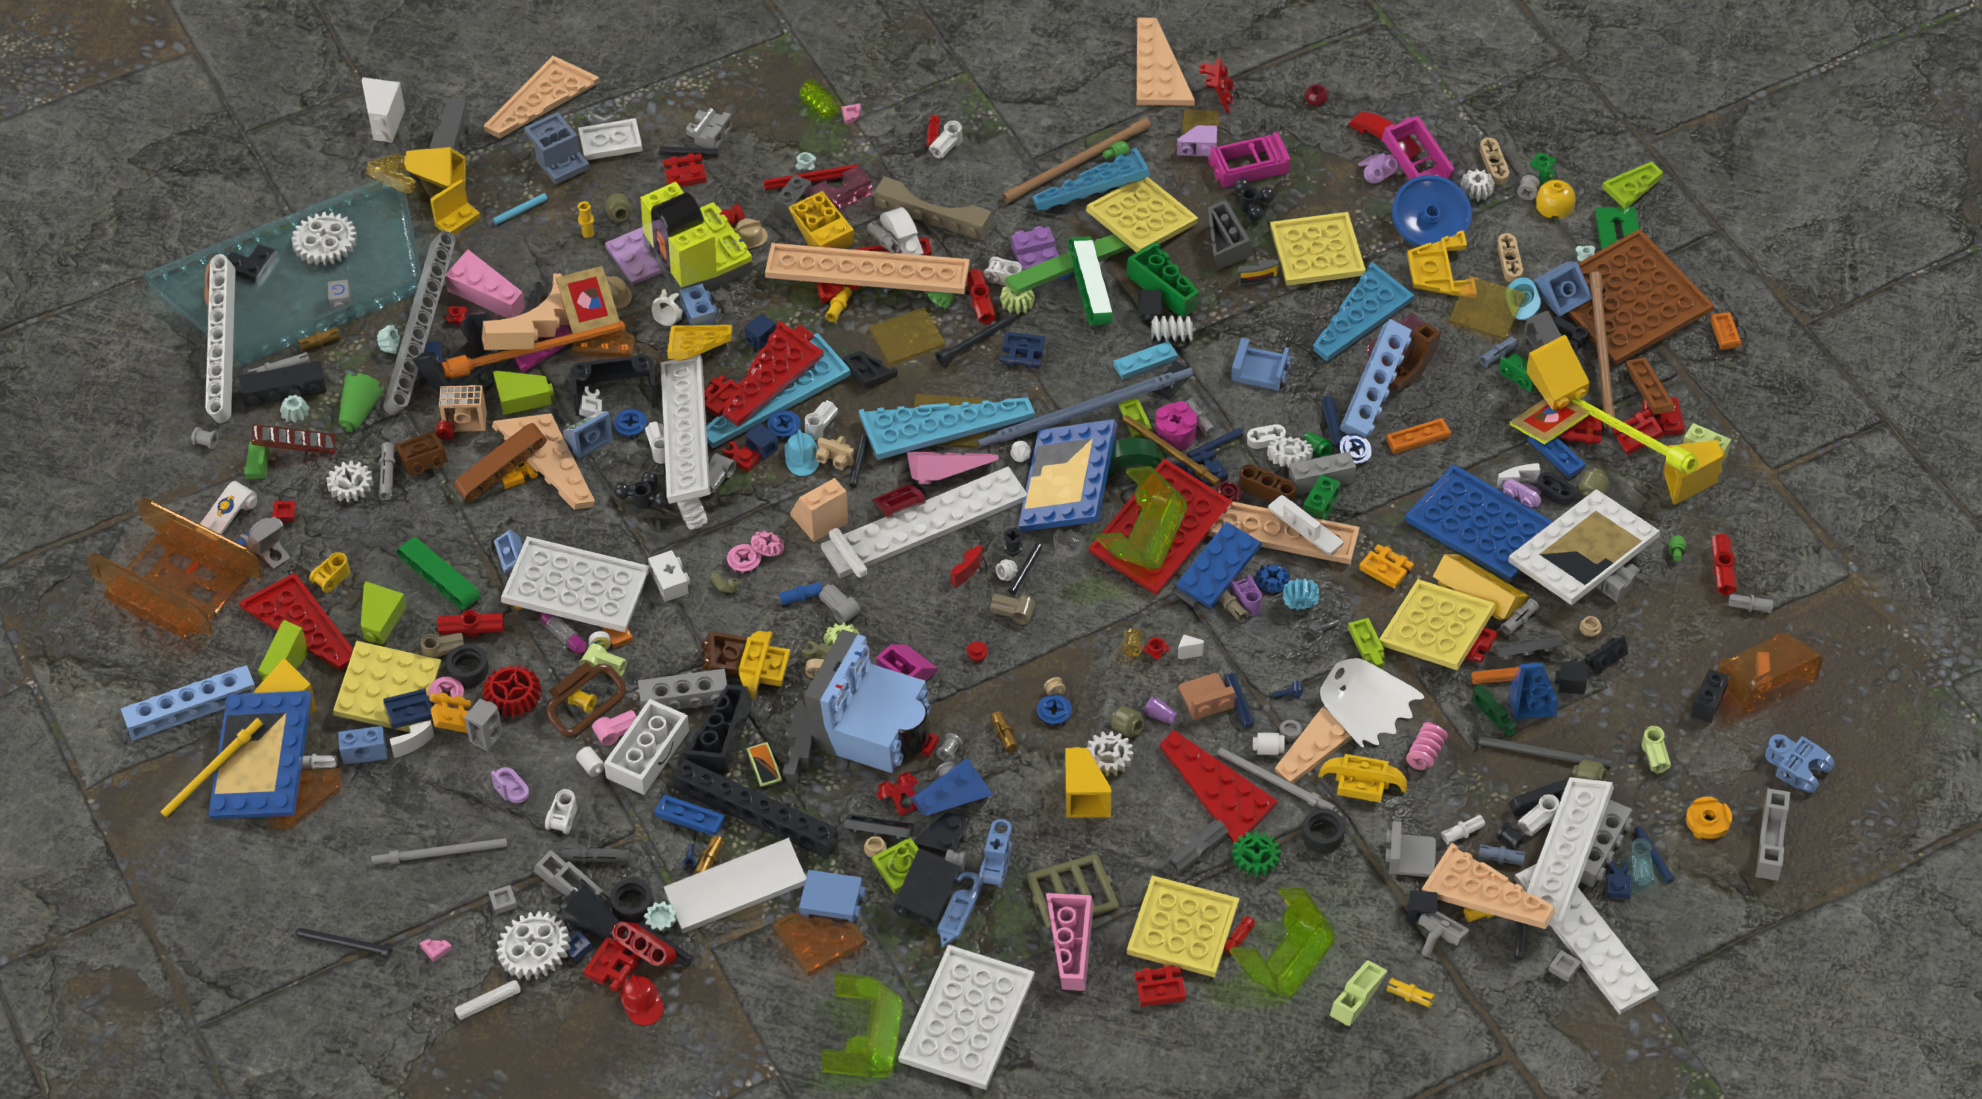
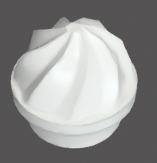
[1010,441,1031,463]
[996,559,1018,581]

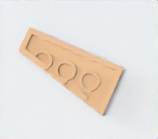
[1274,707,1353,784]

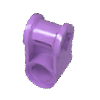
[1229,575,1262,616]

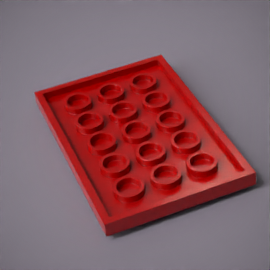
[1089,458,1232,596]

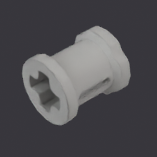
[191,427,219,449]
[936,733,963,762]

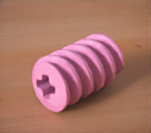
[1406,722,1448,770]

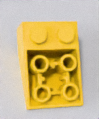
[788,191,854,249]

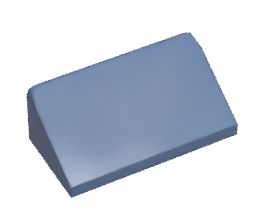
[494,530,523,573]

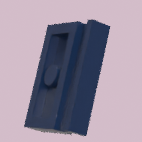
[383,688,433,729]

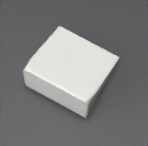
[1178,635,1204,659]

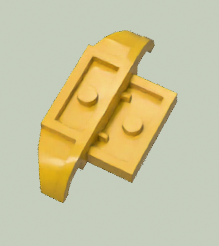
[739,631,790,699]
[1318,754,1407,803]

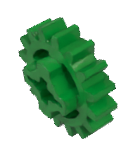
[1232,831,1281,877]

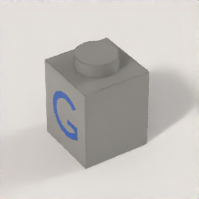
[328,280,352,313]

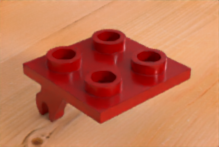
[1199,58,1234,113]

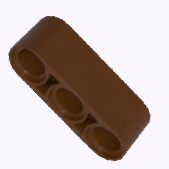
[1239,464,1296,503]

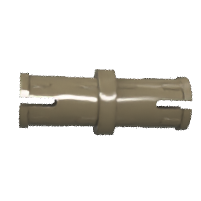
[1219,590,1249,623]

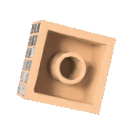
[439,385,487,432]

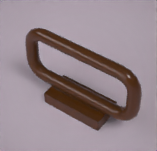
[546,662,626,737]

